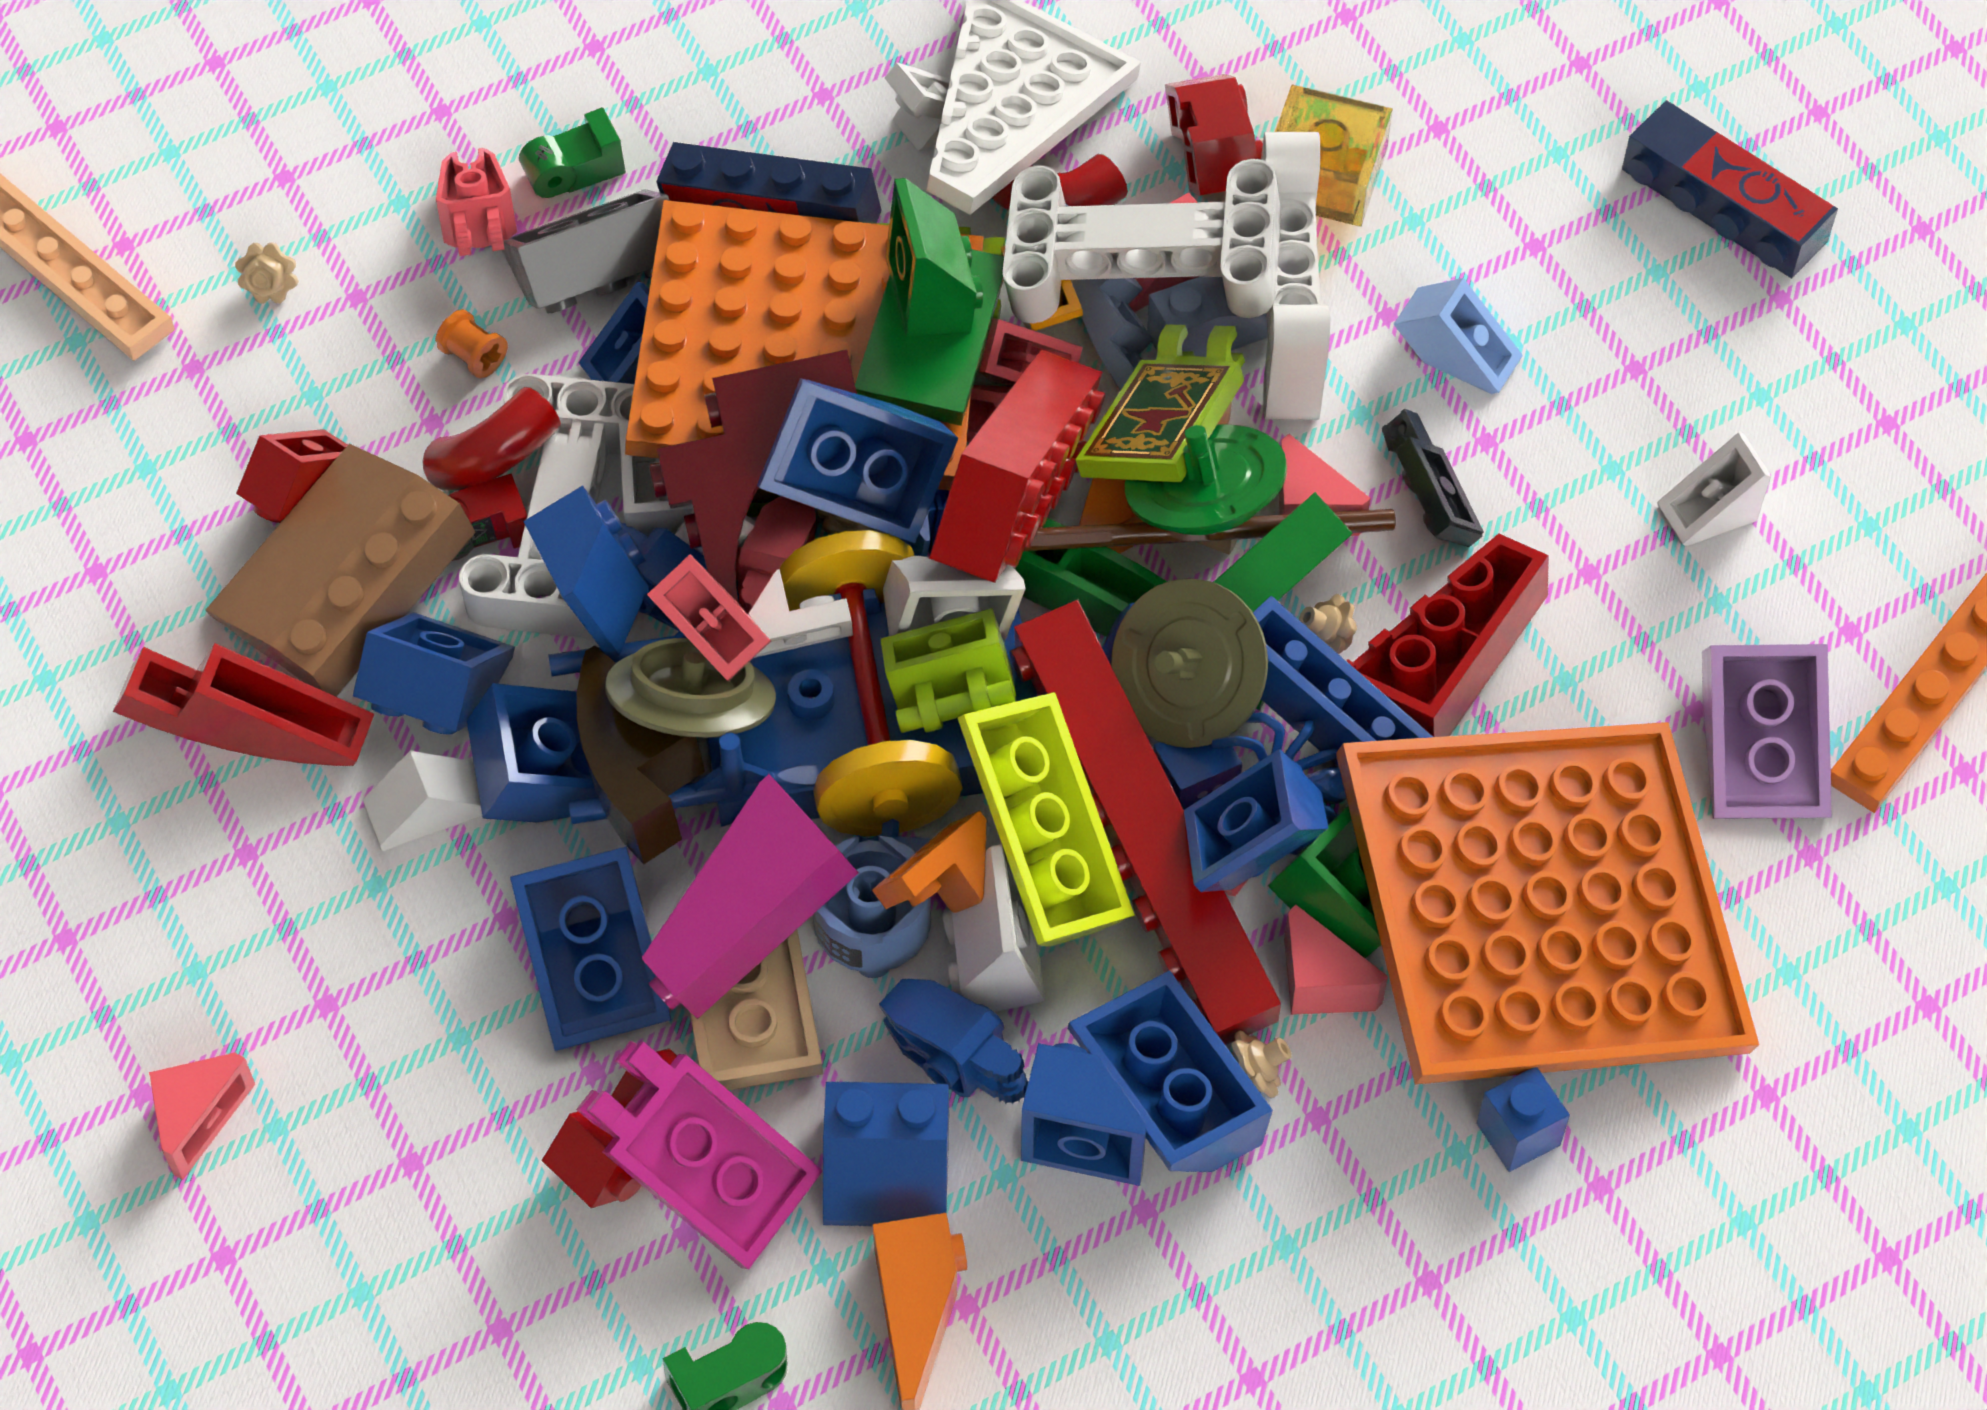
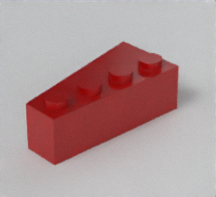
[1346,533,1549,737]

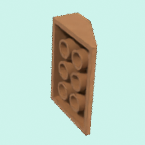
[205,443,476,697]

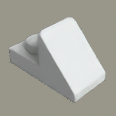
[885,62,950,151]
[748,569,853,658]

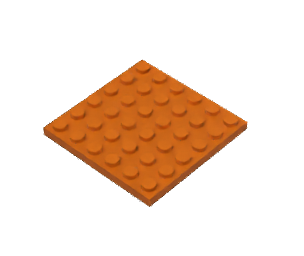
[625,200,984,491]
[1336,722,1759,1085]

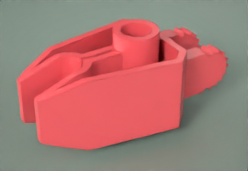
[436,148,517,256]
[736,496,816,614]

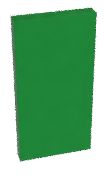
[855,249,1004,426]

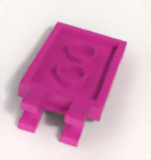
[576,1041,823,1270]

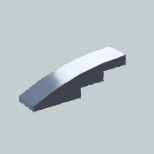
[1066,204,1154,391]

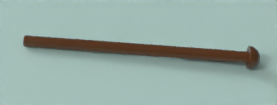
[1023,509,1396,552]

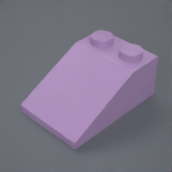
[1702,644,1832,819]

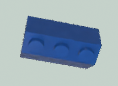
[1067,970,1273,1172]

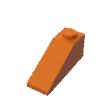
[872,1213,967,1410]

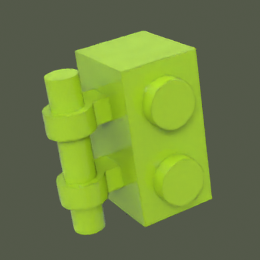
[881,608,1016,733]

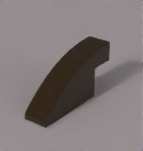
[577,645,705,865]

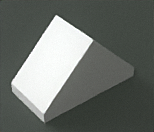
[1657,432,1771,546]
[363,751,482,851]

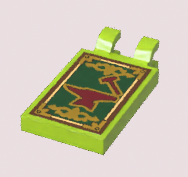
[1075,324,1245,482]

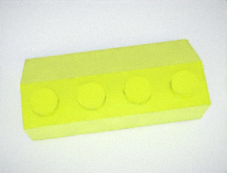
[957,692,1135,947]

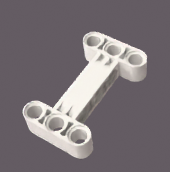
[1261,132,1330,420]
[1003,159,1281,323]
[459,374,634,639]

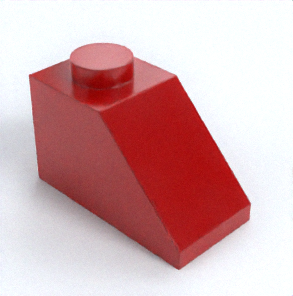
[236,429,348,523]

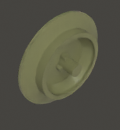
[1111,579,1268,748]
[605,638,776,739]

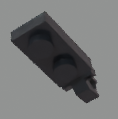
[1381,409,1484,547]

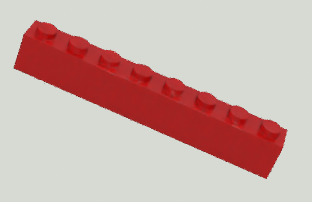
[1009,600,1281,1045]

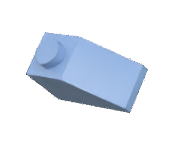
[1394,278,1523,394]

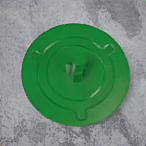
[1125,424,1287,535]

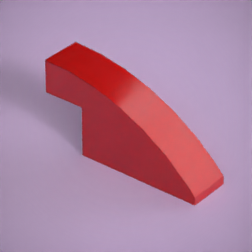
[112,643,374,766]

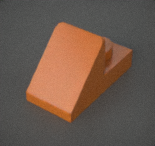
[872,810,987,913]

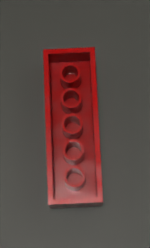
[929,350,1106,583]

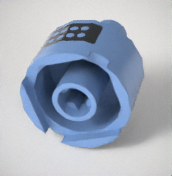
[813,836,931,978]

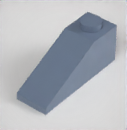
[1147,277,1268,357]

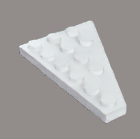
[926,0,1141,215]

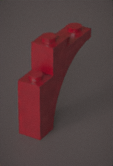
[649,349,857,603]

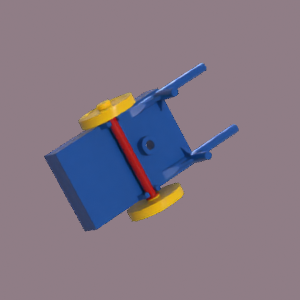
[548,530,1038,837]

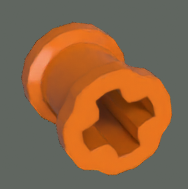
[435,309,508,379]

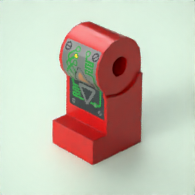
[448,473,527,561]

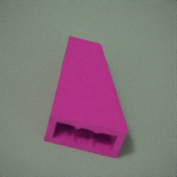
[642,774,859,1019]

